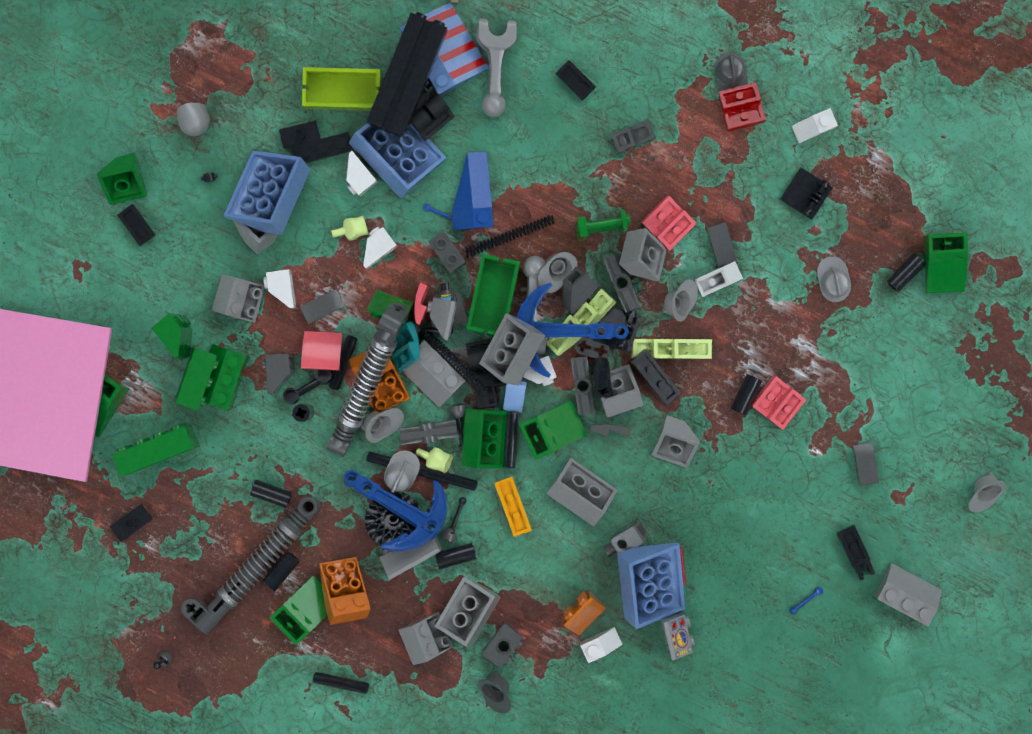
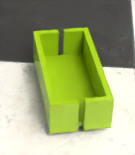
[302,67,382,111]

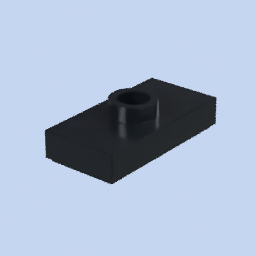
[555,60,596,101]
[279,120,321,149]
[117,204,156,246]
[110,504,153,542]

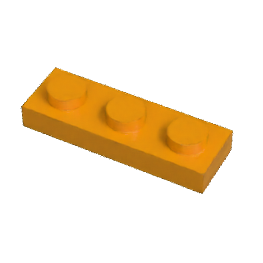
[494,476,532,537]

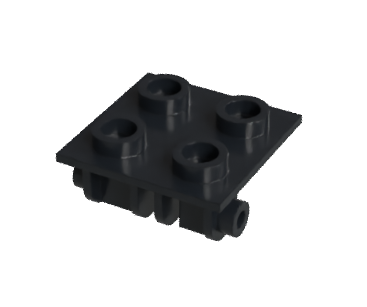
[780,167,833,220]
[593,308,642,353]

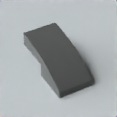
[611,120,656,152]
[707,222,737,267]
[299,289,344,324]
[589,424,631,437]
[852,443,879,486]

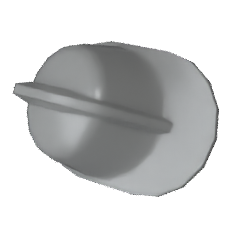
[538,252,577,293]
[817,257,851,302]
[662,279,698,322]
[361,408,404,443]
[384,450,420,493]
[968,472,1007,512]

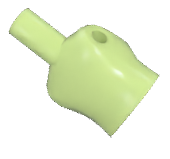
[331,216,368,241]
[416,447,453,473]

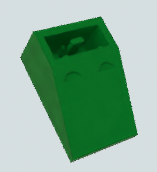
[923,232,968,294]
[366,290,415,326]
[95,372,130,437]
[519,400,587,460]
[270,575,327,645]

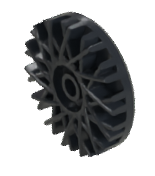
[365,491,421,546]

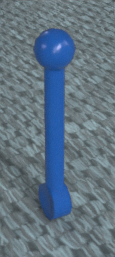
[423,204,453,221]
[790,587,823,614]

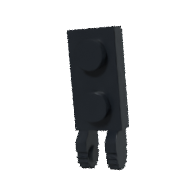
[836,525,875,581]

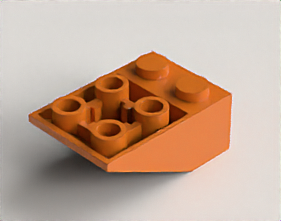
[349,351,410,412]
[319,557,371,625]
[562,590,606,635]

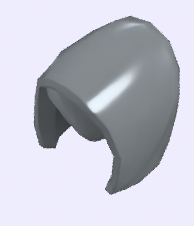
[176,102,210,136]

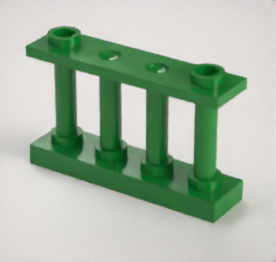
[575,209,631,243]

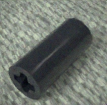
[886,253,926,293]
[592,357,612,398]
[730,374,762,416]
[292,403,314,422]
[250,480,292,508]
[435,542,477,570]
[262,551,300,591]

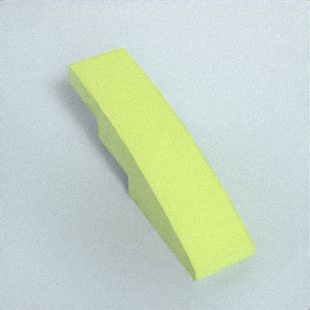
[546,289,616,356]
[631,339,712,359]

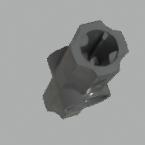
[603,253,640,313]
[570,356,595,415]
[399,420,458,445]

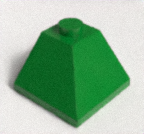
[97,153,147,205]

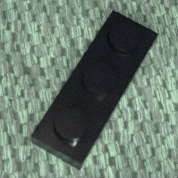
[293,132,354,164]
[630,349,681,405]

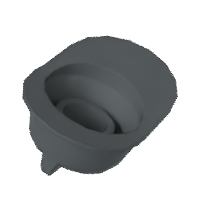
[715,52,748,91]
[478,671,511,714]

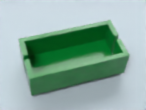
[466,254,520,337]
[112,423,200,477]

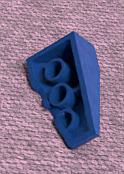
[452,152,493,231]

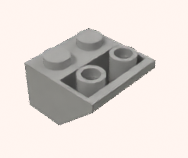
[211,274,265,323]
[399,612,453,665]

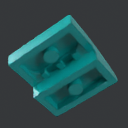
[390,321,419,373]

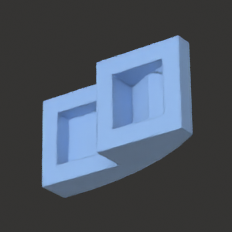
[503,381,526,413]

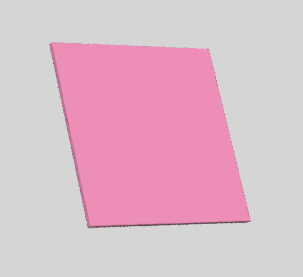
[0,309,112,482]

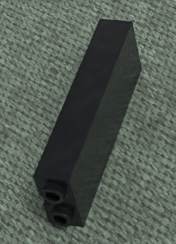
[366,12,448,139]

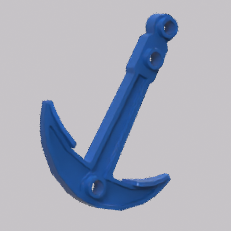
[516,282,629,378]
[344,470,447,552]

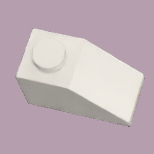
[791,108,838,143]
[346,151,378,197]
[363,227,398,269]
[695,261,743,297]
[264,269,296,309]
[523,356,556,386]
[580,627,622,663]

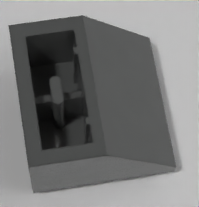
[263,354,295,394]

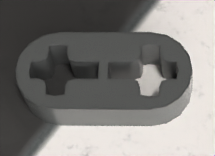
[574,337,610,358]

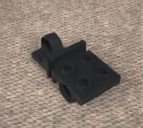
[411,81,455,141]
[465,338,507,409]

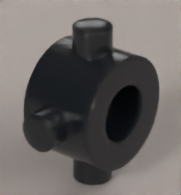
[201,172,218,183]

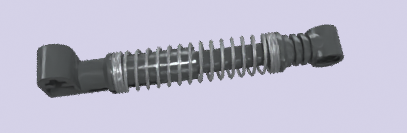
[326,302,408,457]
[181,497,321,634]

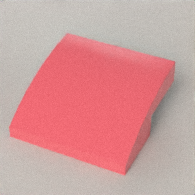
[641,195,696,250]
[414,283,429,325]
[301,331,343,371]
[751,375,806,430]

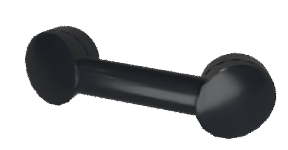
[283,370,332,404]

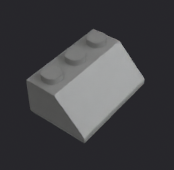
[479,313,545,386]
[402,340,466,408]
[546,458,618,527]
[380,528,442,580]
[873,563,942,627]
[434,576,501,647]

